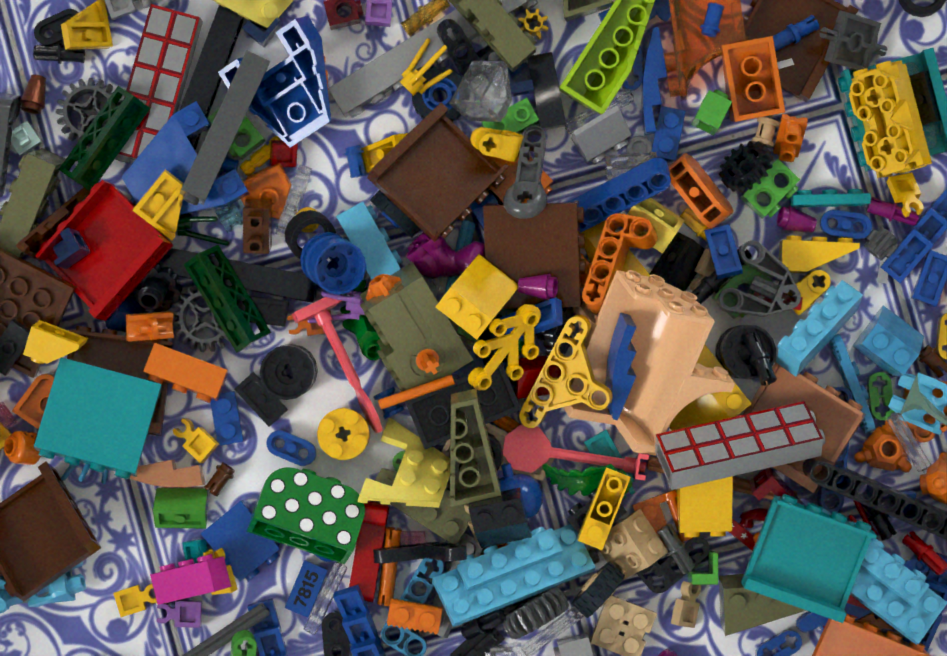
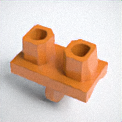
[773,114,808,162]
[126,311,174,342]

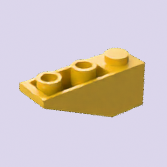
[779,236,860,273]
[577,467,631,550]

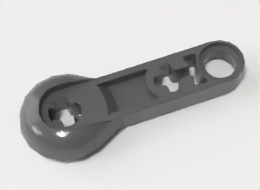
[503,125,547,219]

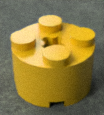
[317,408,370,460]

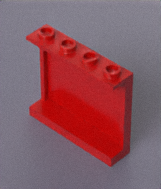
[35,180,173,321]

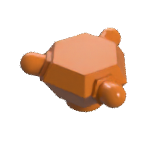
[854,417,912,473]
[920,452,947,505]

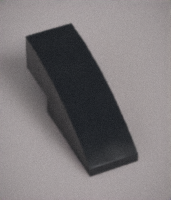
[527,52,566,130]

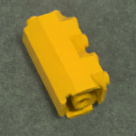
[849,60,932,178]

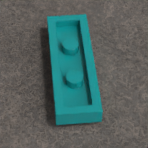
[790,189,871,208]

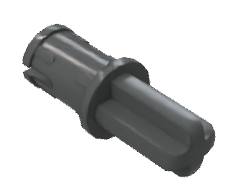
[657,523,695,574]

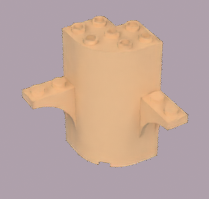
[563,270,735,456]

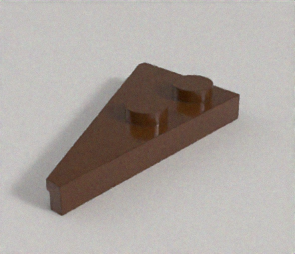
[16,187,90,262]

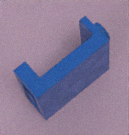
[201,500,282,582]

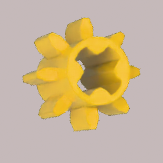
[518,8,549,40]

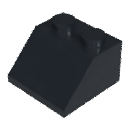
[468,487,532,548]

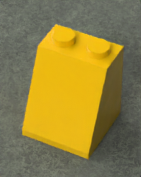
[436,254,518,340]
[677,476,733,537]

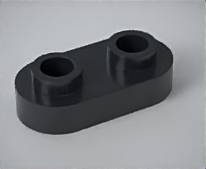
[34,9,79,46]
[322,612,350,656]

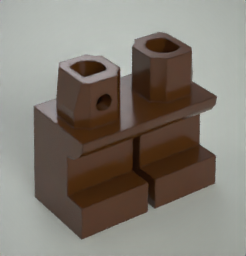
[243,199,272,254]

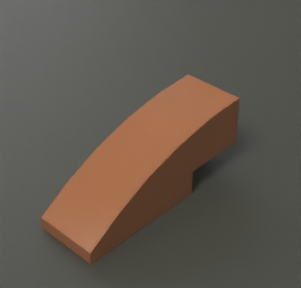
[130,460,206,487]

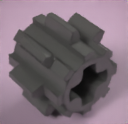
[864,226,898,261]

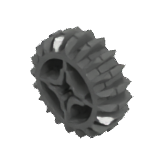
[56,78,123,147]
[173,287,237,352]
[502,586,569,639]

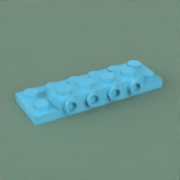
[821,507,947,645]
[432,524,596,627]

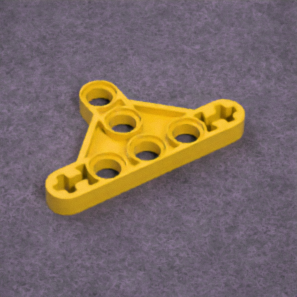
[519,314,613,428]

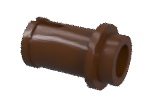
[918,345,947,378]
[204,462,235,497]

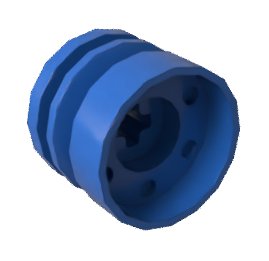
[300,232,366,295]

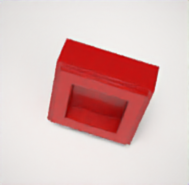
[270,140,298,167]

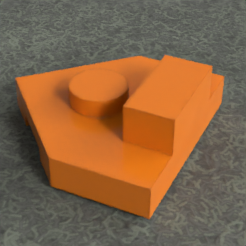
[241,163,292,220]

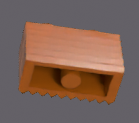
[387,598,443,635]

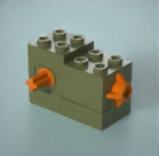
[360,262,473,392]

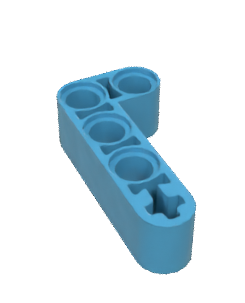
[381,558,444,656]

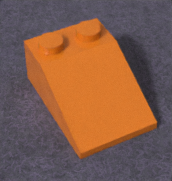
[721,36,785,122]

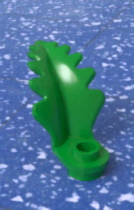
[340,280,381,360]
[542,463,632,496]

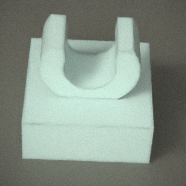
[11,120,43,157]

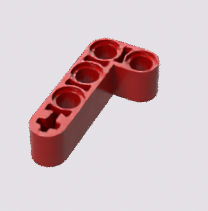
[349,501,390,602]

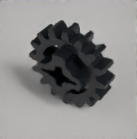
[719,141,774,192]

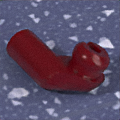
[739,508,769,529]

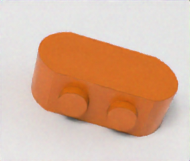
[669,153,733,229]

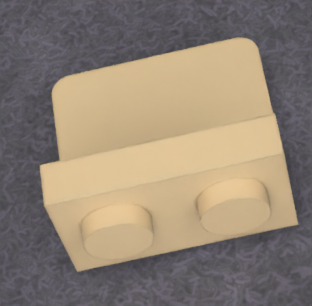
[598,509,668,580]

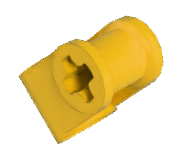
[470,127,524,162]
[784,270,831,316]

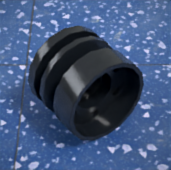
[715,325,776,379]
[260,344,318,400]

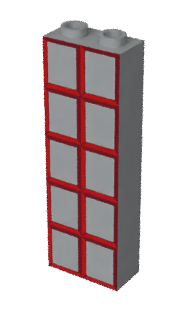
[115,4,203,163]
[655,401,825,490]

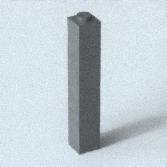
[180,50,270,205]

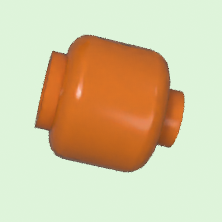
[4,431,42,465]

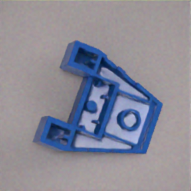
[218,16,331,148]
[122,101,250,216]

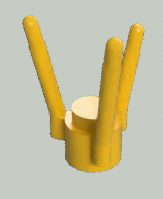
[399,38,452,96]

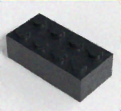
[405,362,521,449]

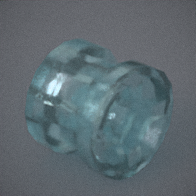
[215,203,243,233]

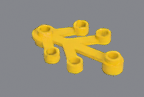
[468,304,541,391]

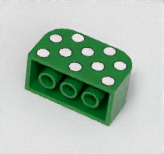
[246,467,365,565]

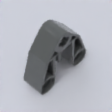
[717,240,801,317]

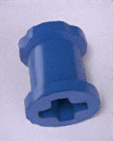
[373,387,405,419]

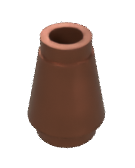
[20,74,46,114]

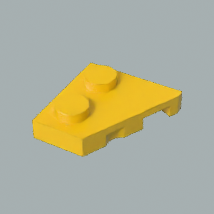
[61,0,113,50]
[132,169,184,241]

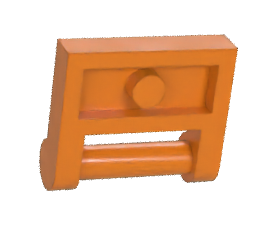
[632,489,694,548]

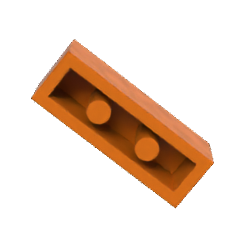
[143,343,228,403]

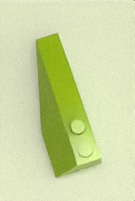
[559,0,655,115]

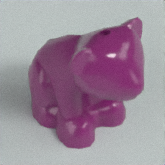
[405,232,485,278]

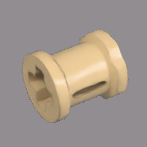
[751,117,780,148]

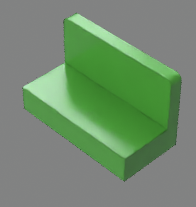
[153,488,208,529]
[688,551,718,585]

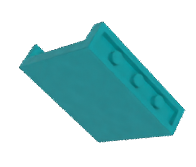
[34,357,162,479]
[741,494,877,623]

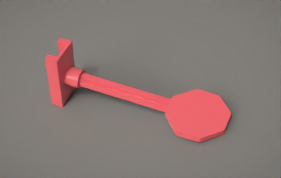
[291,294,383,433]
[503,424,649,481]

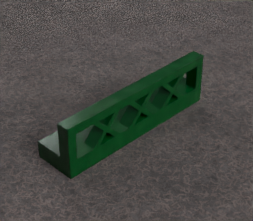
[58,86,151,191]
[184,245,271,353]

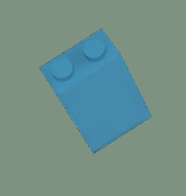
[852,305,924,377]

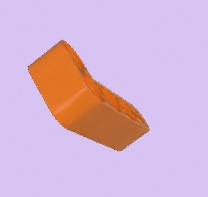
[582,213,658,315]

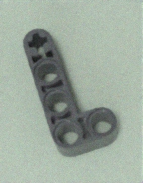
[0,92,21,197]

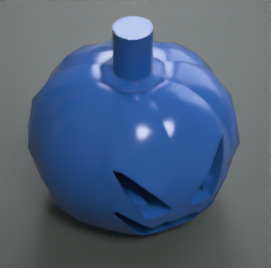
[499,463,543,518]

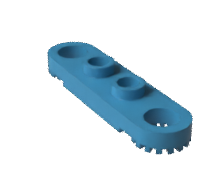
[829,334,875,434]

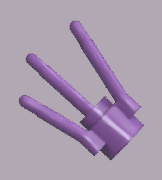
[307,291,365,323]

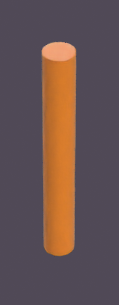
[378,374,455,410]

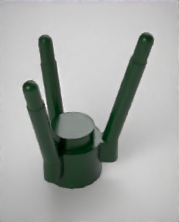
[176,213,229,246]

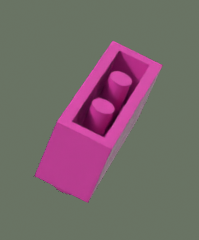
[150,554,231,605]

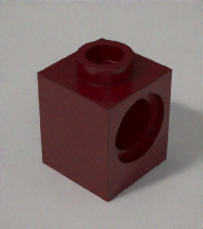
[323,0,364,30]

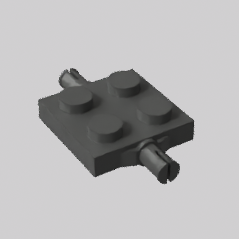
[820,10,887,70]

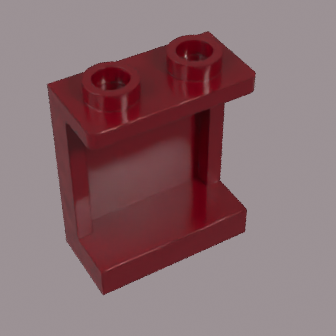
[749,467,806,506]

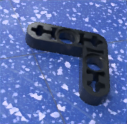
[437,19,505,84]
[636,537,710,593]
[373,542,467,563]

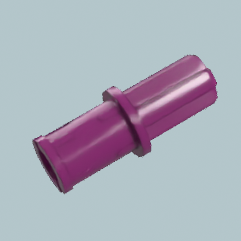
[867,197,919,226]

